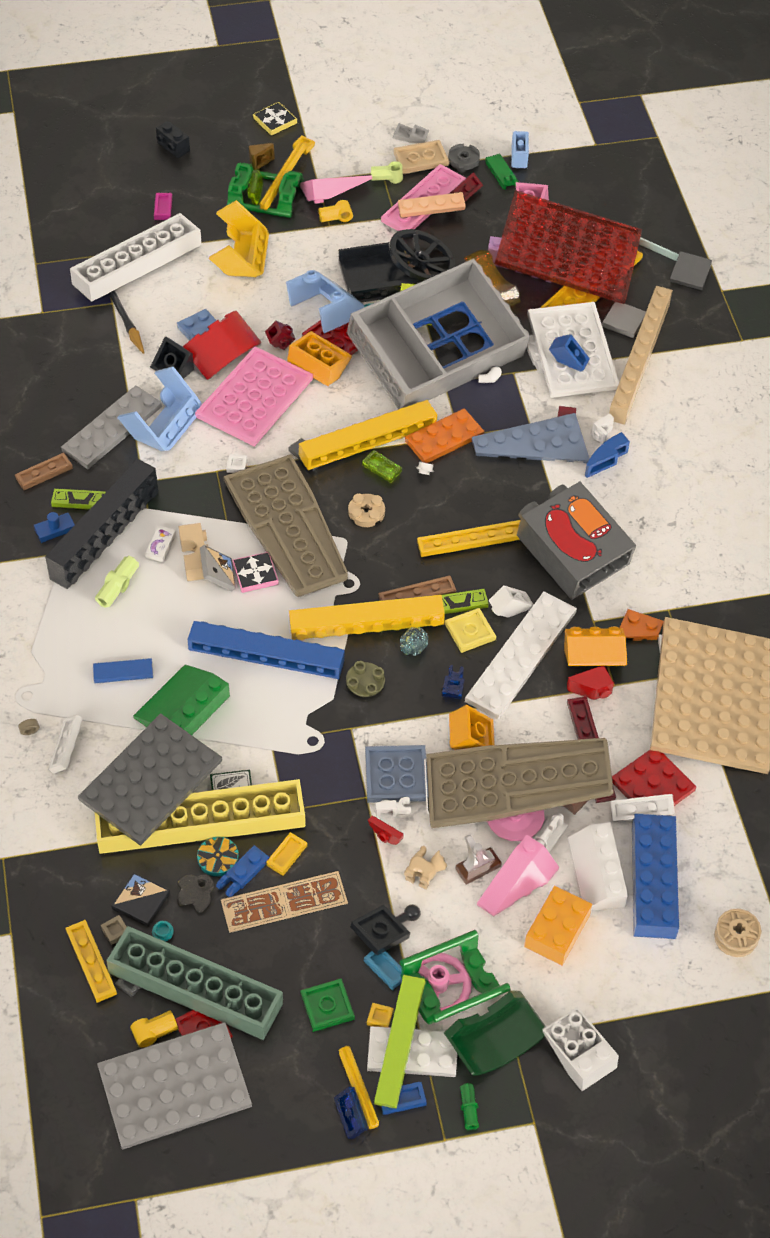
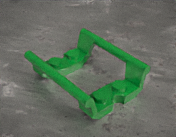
[227,162,304,218]
[400,930,511,1024]

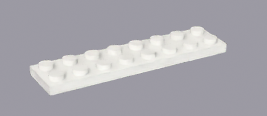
[465,592,577,720]

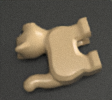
[404,846,447,890]

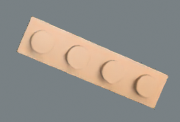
[398,192,466,218]

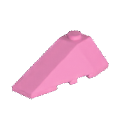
[477,835,559,916]

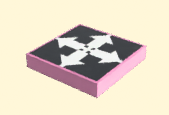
[232,552,278,593]

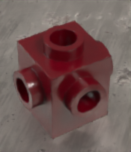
[265,320,296,350]

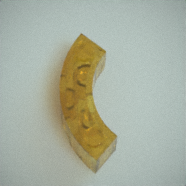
[464,250,521,307]

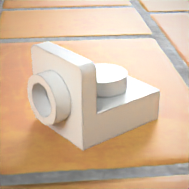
[591,414,614,444]

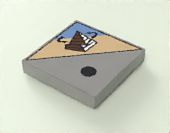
[200,545,236,591]

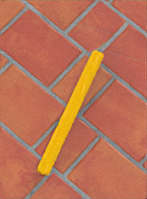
[259,142,305,210]

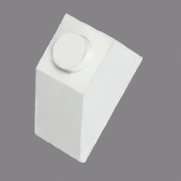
[488,586,534,618]

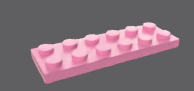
[381,164,465,231]

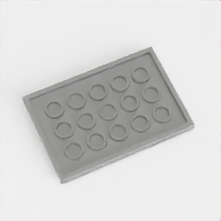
[97,1022,252,1150]

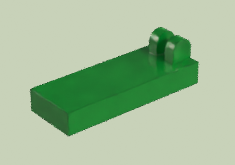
[485,154,518,190]

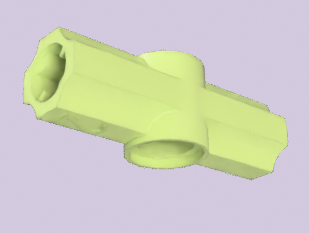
[95,555,139,608]

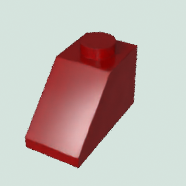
[567,666,614,700]

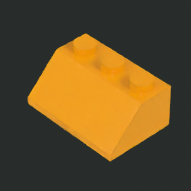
[287,331,352,386]
[564,626,627,666]

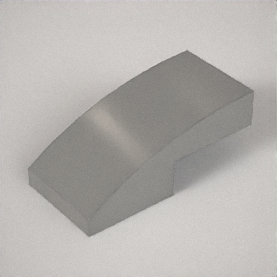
[393,123,429,143]

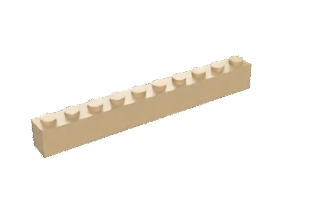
[609,286,672,425]

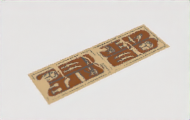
[221,871,348,933]

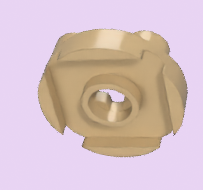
[348,494,385,527]

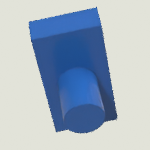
[34,512,75,543]

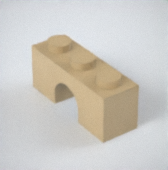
[178,523,209,581]

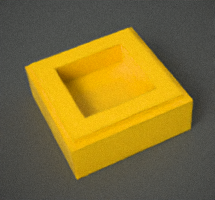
[293,136,315,154]
[367,1003,394,1027]

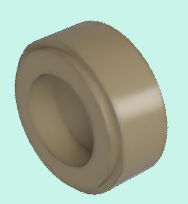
[18,719,40,735]

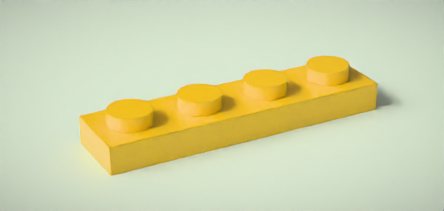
[66,920,117,1003]

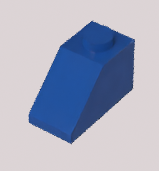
[549,334,590,372]

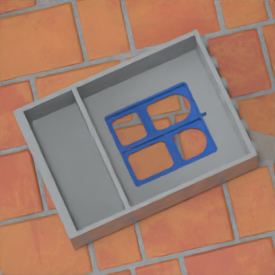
[347,259,530,409]

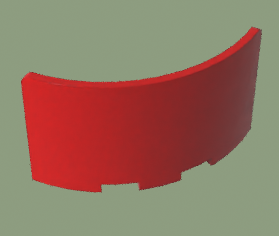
[183,310,262,379]

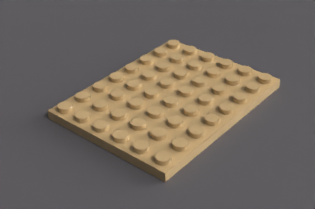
[650,617,770,774]

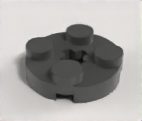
[448,144,480,172]

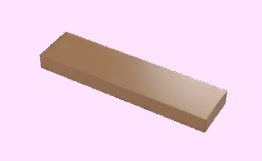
[378,575,456,601]

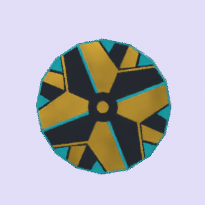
[197,837,239,877]

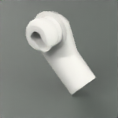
[478,366,502,383]

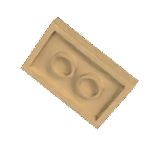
[394,140,449,174]

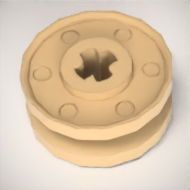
[714,908,761,957]

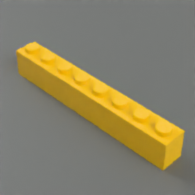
[299,400,437,470]
[289,595,445,640]

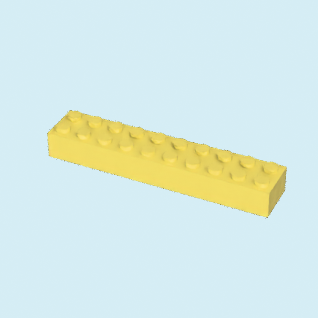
[95,779,305,854]

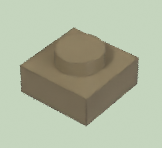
[101,915,127,945]

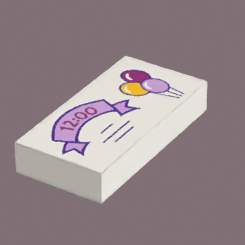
[145,526,176,562]

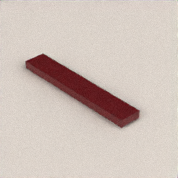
[567,696,616,803]

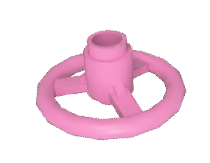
[419,953,472,1011]

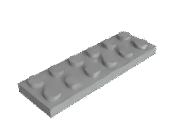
[61,385,162,469]

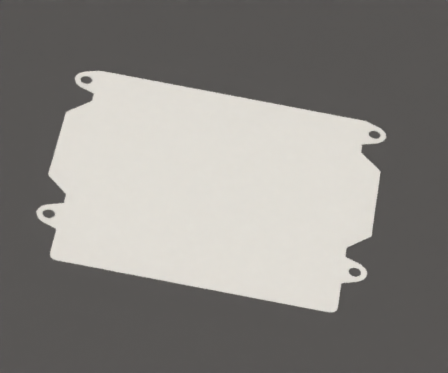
[15,508,360,755]

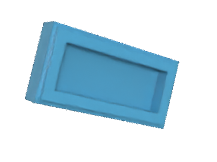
[364,951,402,990]

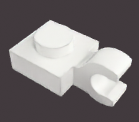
[375,797,411,819]

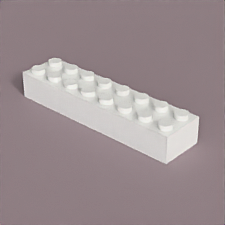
[70,213,201,301]

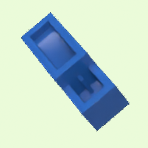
[585,432,630,478]

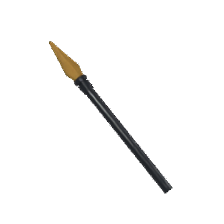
[109,290,145,354]

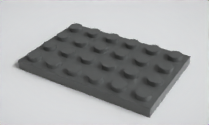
[78,713,222,846]

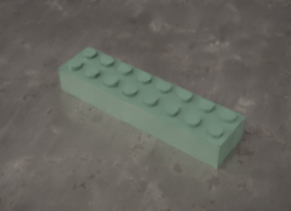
[107,926,283,1040]

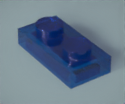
[334,1087,369,1139]

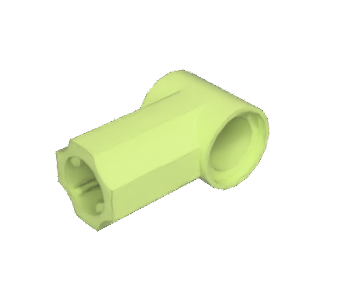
[371,161,403,183]

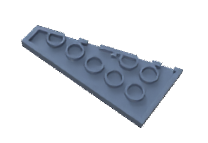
[471,413,590,463]

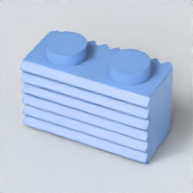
[511,131,529,168]

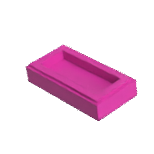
[154,193,172,220]

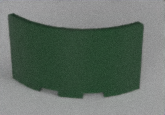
[444,991,546,1076]

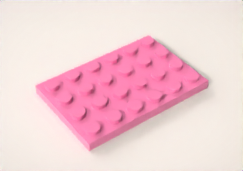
[195,347,313,447]

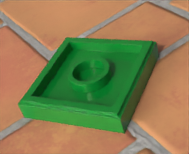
[300,978,355,1032]

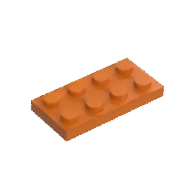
[405,408,484,463]

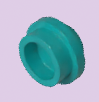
[152,921,174,942]

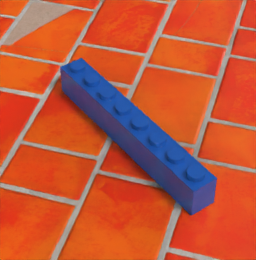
[187,621,345,679]

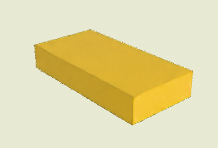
[266,832,307,876]

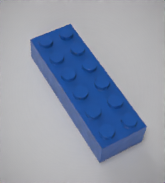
[632,814,679,939]

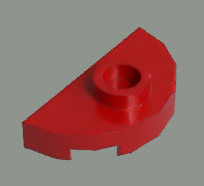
[368,816,404,845]

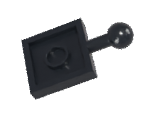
[350,904,421,956]

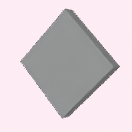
[602,301,646,338]

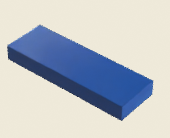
[93,658,153,683]

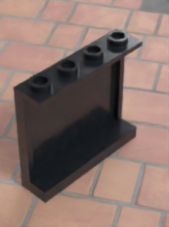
[338,240,417,303]

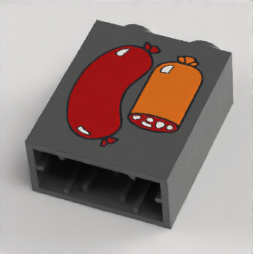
[517,481,636,600]

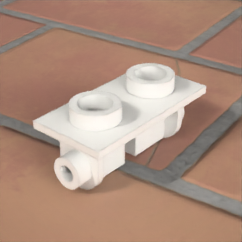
[533,813,568,852]

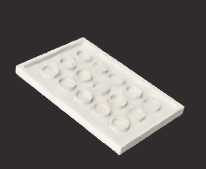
[527,302,619,398]

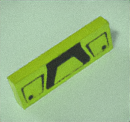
[51,489,106,509]
[442,589,489,614]

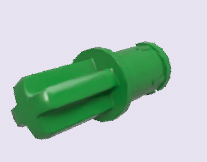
[460,1083,479,1130]

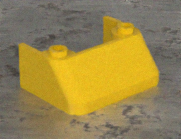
[209,200,269,277]

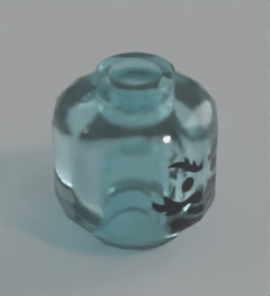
[400,627,429,656]

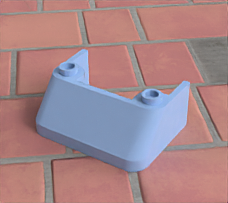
[286,270,364,333]
[117,367,202,451]

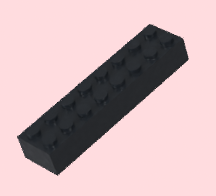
[45,459,159,589]

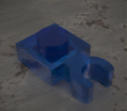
[442,665,465,699]

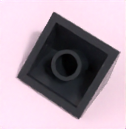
[150,336,194,379]

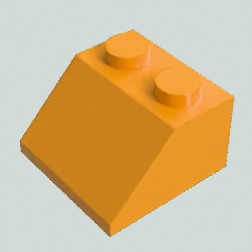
[449,705,495,750]

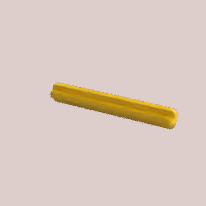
[339,1046,379,1129]

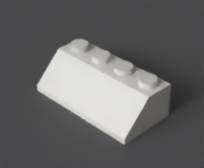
[568,822,628,911]

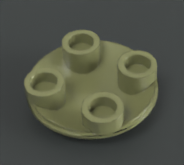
[346,661,385,697]

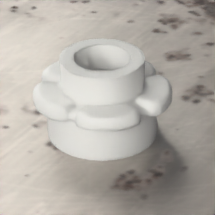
[416,462,434,475]

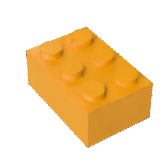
[524,885,592,966]

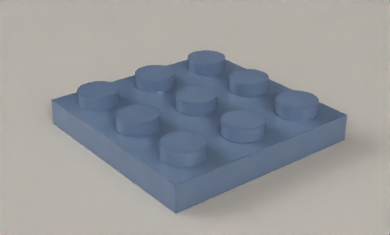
[365,745,428,803]

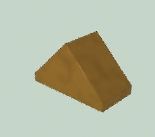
[249,143,275,171]

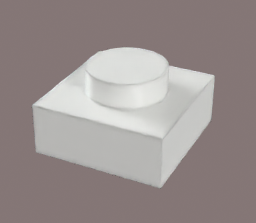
[226,454,248,473]

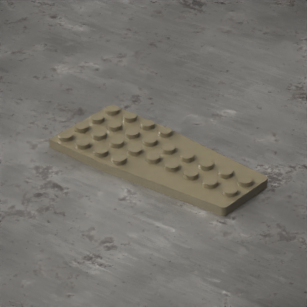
[224,454,348,597]
[426,738,614,828]

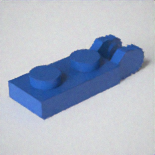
[216,845,270,897]

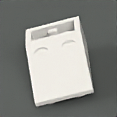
[542,1007,618,1091]

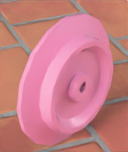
[487,810,545,841]

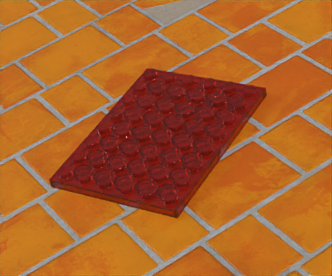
[494,190,642,304]

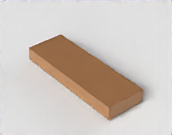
[15,453,73,490]

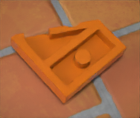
[620,609,664,641]

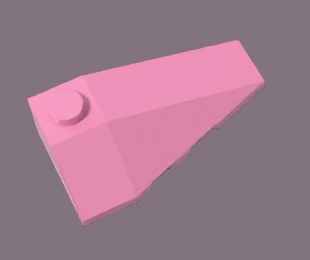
[300,175,372,204]

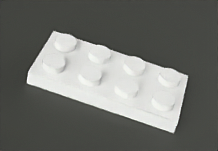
[367,1026,457,1077]

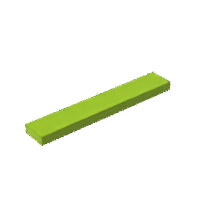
[374,975,425,1109]

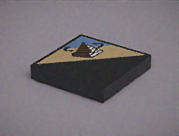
[111,872,170,926]

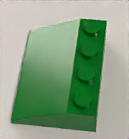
[133,664,230,735]

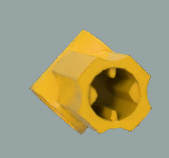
[318,200,353,222]
[130,1011,178,1048]

